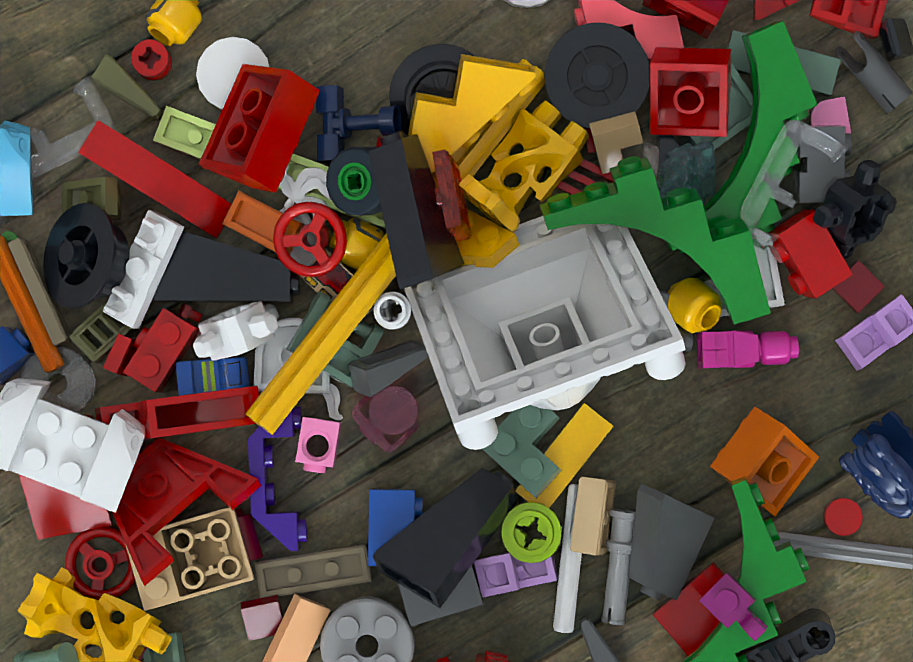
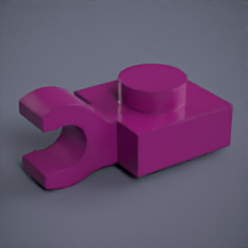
[699,572,768,641]

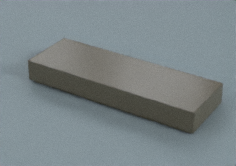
[7,238,73,347]
[254,544,372,598]

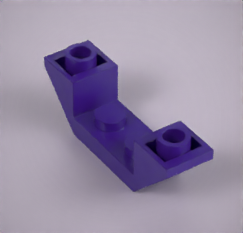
[248,406,307,551]

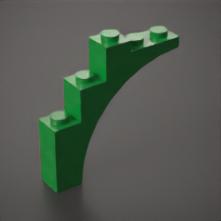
[664,21,818,253]
[540,156,771,325]
[682,476,810,662]

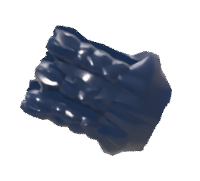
[838,411,913,519]

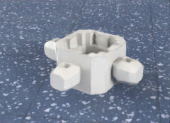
[193,301,279,361]

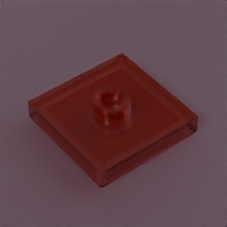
[432,149,472,241]

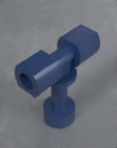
[316,85,402,163]

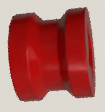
[131,39,172,81]

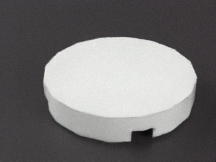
[196,37,270,110]

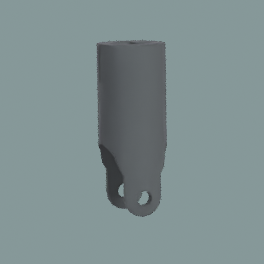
[835,31,913,114]

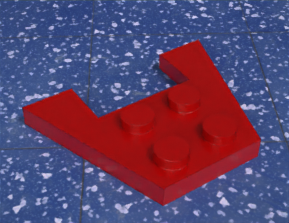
[112,438,261,586]

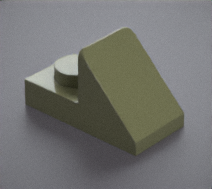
[62,177,121,220]

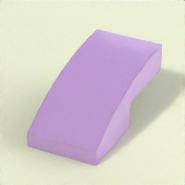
[835,294,913,371]
[474,547,558,597]

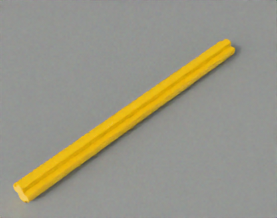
[245,59,545,435]

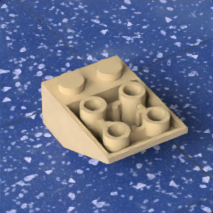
[125,507,254,611]

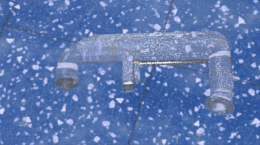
[30,77,115,179]
[740,120,848,250]

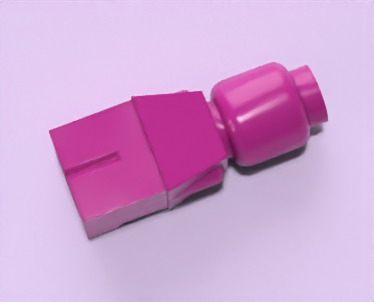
[696,330,799,369]

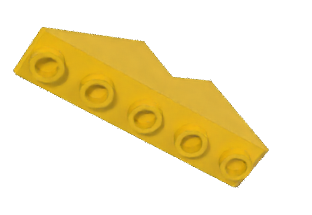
[408,54,537,174]

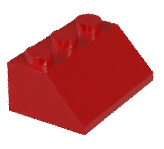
[198,64,320,193]

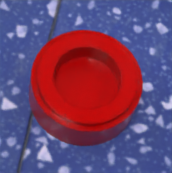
[823,498,863,536]

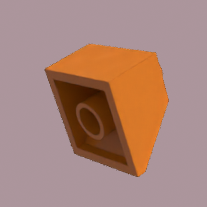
[710,407,819,517]

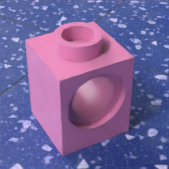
[295,417,342,473]

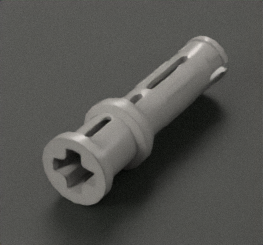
[601,508,636,625]

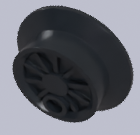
[545,23,650,128]
[389,44,475,135]
[43,203,129,308]

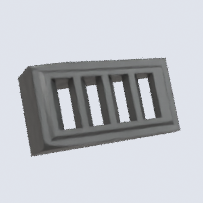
[348,340,429,397]
[579,616,620,662]

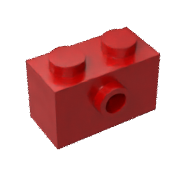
[767,209,853,299]
[123,308,200,393]

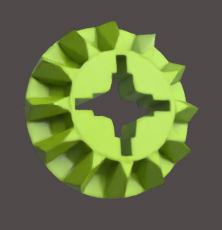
[502,502,562,563]

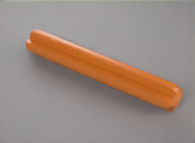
[0,235,64,373]

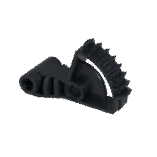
[737,608,836,662]

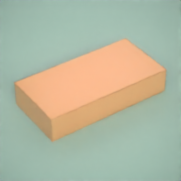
[262,594,331,662]

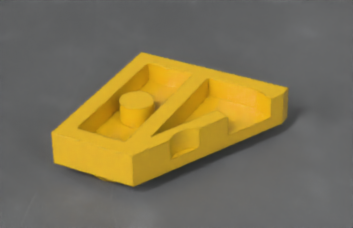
[449,207,519,268]

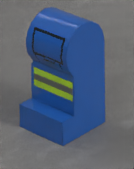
[176,357,250,396]

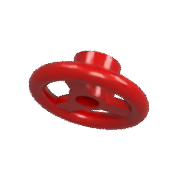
[273,202,347,277]
[65,526,135,600]

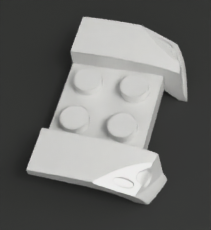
[0,378,145,513]

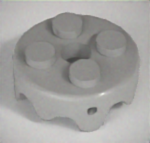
[320,596,415,662]

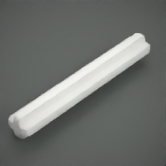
[553,484,582,633]

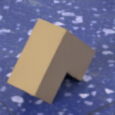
[589,111,643,174]

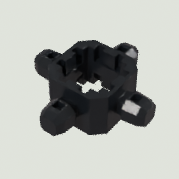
[813,160,897,259]

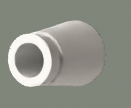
[374,292,411,329]

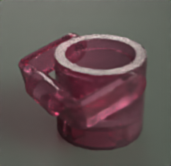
[351,385,420,453]

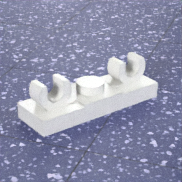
[103,210,184,329]

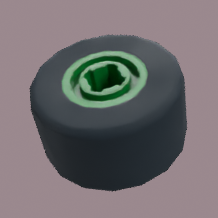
[326,147,382,216]

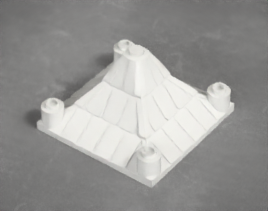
[404,216,686,450]

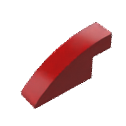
[78,120,232,239]
[95,386,259,440]

